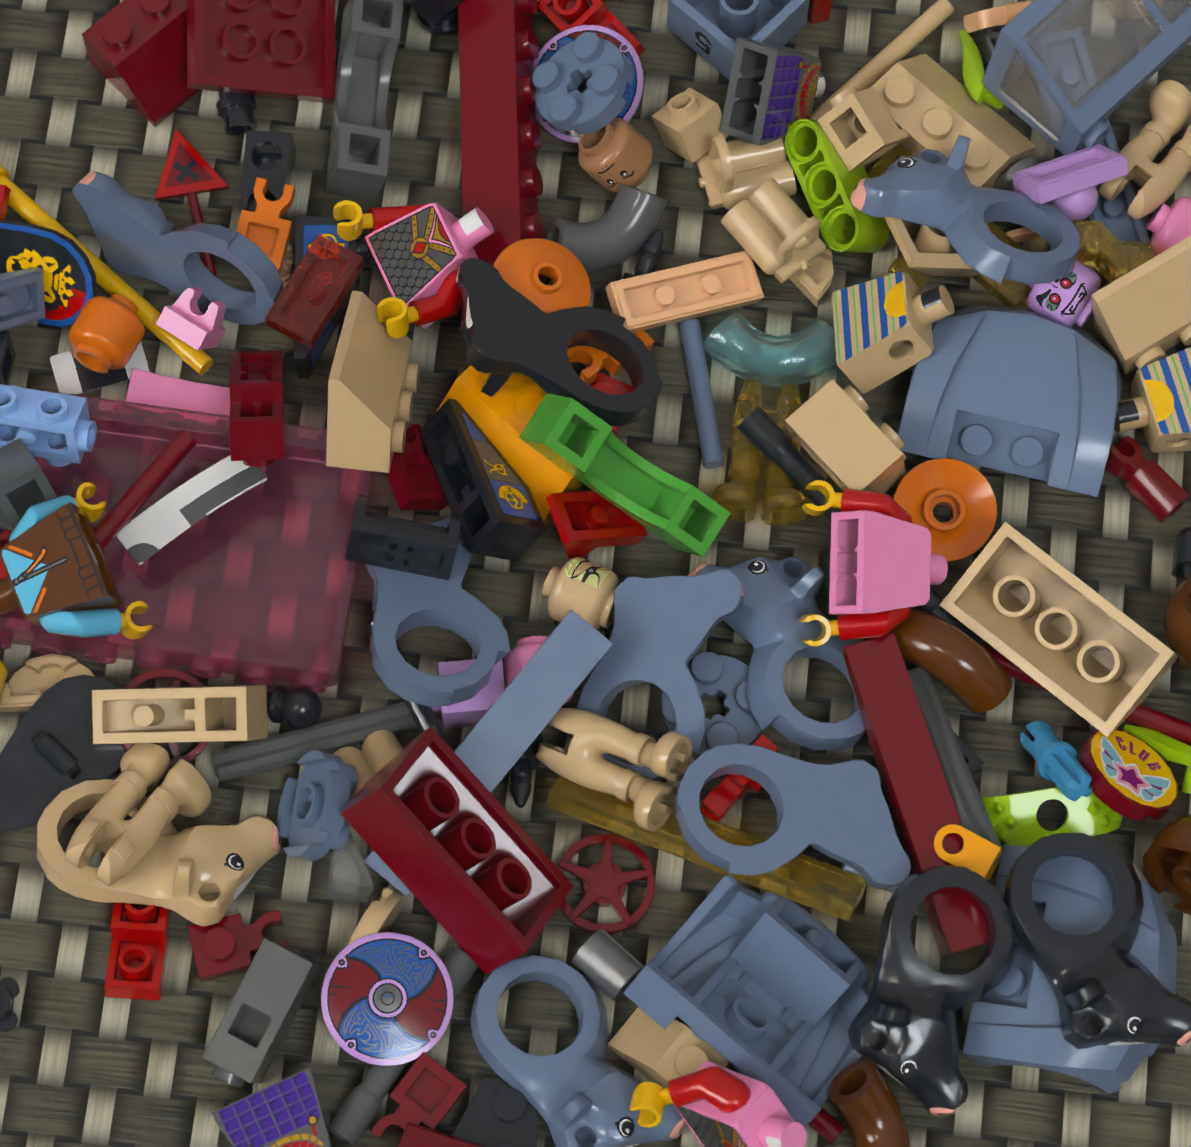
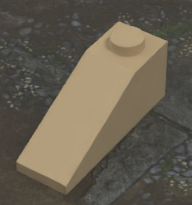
[92,685,268,744]

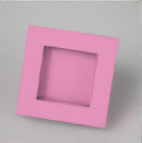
[156,287,227,350]

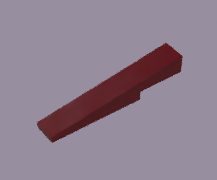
[841,633,989,957]

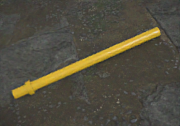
[0,165,214,375]

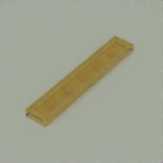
[546,776,867,921]

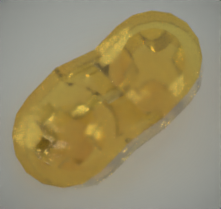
[1073,221,1155,284]

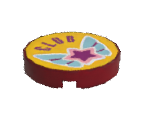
[1078,729,1178,821]

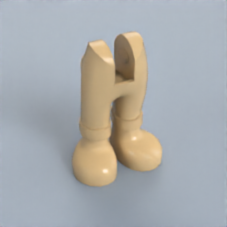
[1099,80,1191,220]
[535,707,692,831]
[64,743,212,887]

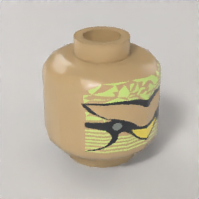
[542,557,619,631]

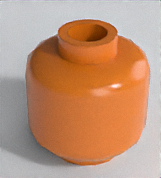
[68,294,145,373]

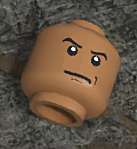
[578,117,653,192]

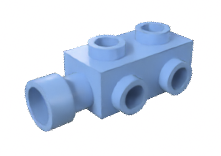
[0,384,97,467]

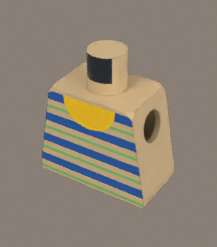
[832,272,954,394]
[1114,347,1191,453]

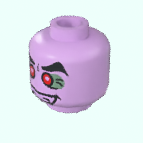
[1026,259,1101,328]

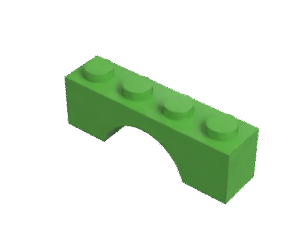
[519,393,731,557]

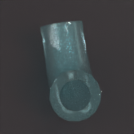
[703,313,837,387]

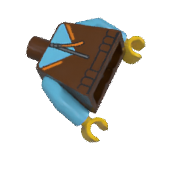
[0,482,153,639]

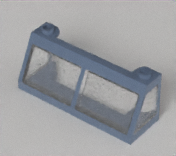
[982,0,1191,155]

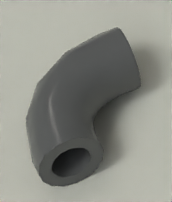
[544,183,668,273]

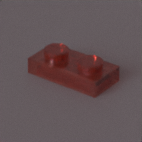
[265,234,365,349]

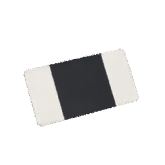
[50,342,150,396]

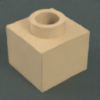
[652,87,729,163]

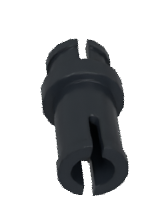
[216,91,257,135]

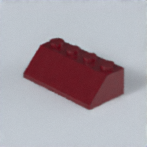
[82,0,201,127]
[341,726,573,974]

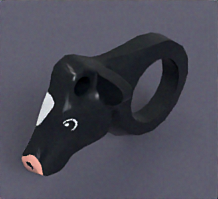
[456,258,663,426]
[1004,833,1191,1049]
[848,866,1018,1116]

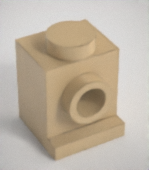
[817,86,909,172]

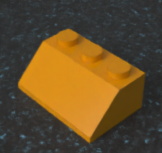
[435,365,586,526]

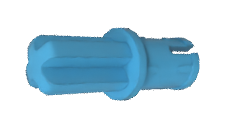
[1020,720,1093,801]

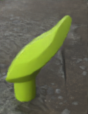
[959,30,1008,110]
[1123,724,1191,794]

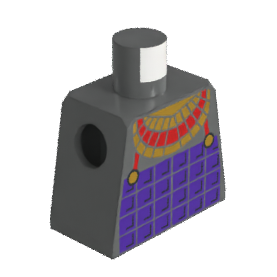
[720,37,825,145]
[212,1068,332,1147]

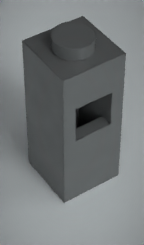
[202,938,322,1088]

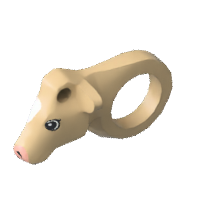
[37,779,281,927]

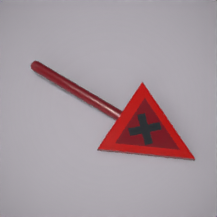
[155,129,229,276]

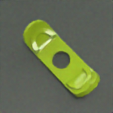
[981,780,1123,848]

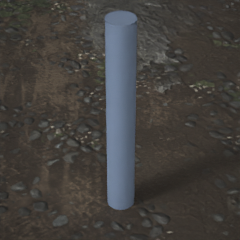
[680,319,724,469]

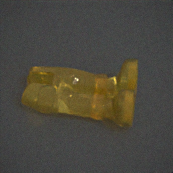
[711,378,809,526]

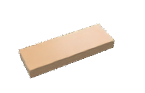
[605,251,764,333]

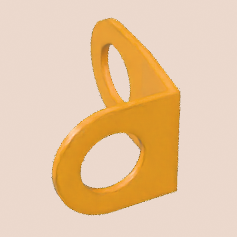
[934,824,1003,881]

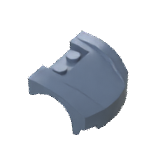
[897,305,1122,497]
[962,845,1178,1094]
[623,874,871,1128]

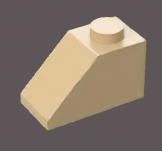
[607,1007,730,1088]

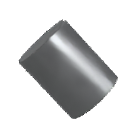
[571,929,645,1001]

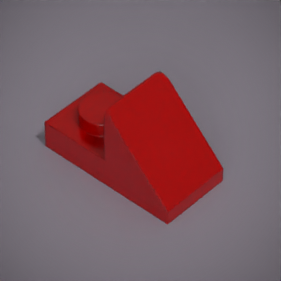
[546,491,647,560]

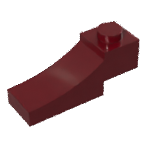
[229,350,285,467]

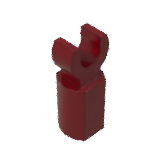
[1105,435,1189,523]

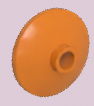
[493,238,591,314]
[893,458,997,562]

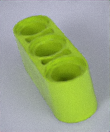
[785,119,890,254]

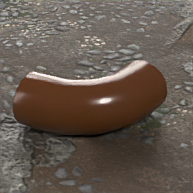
[876,607,1012,713]
[829,1061,910,1147]

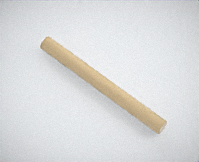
[811,0,954,120]

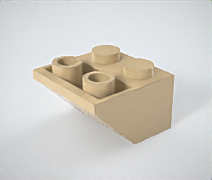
[785,379,906,493]

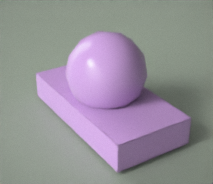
[1012,144,1129,222]

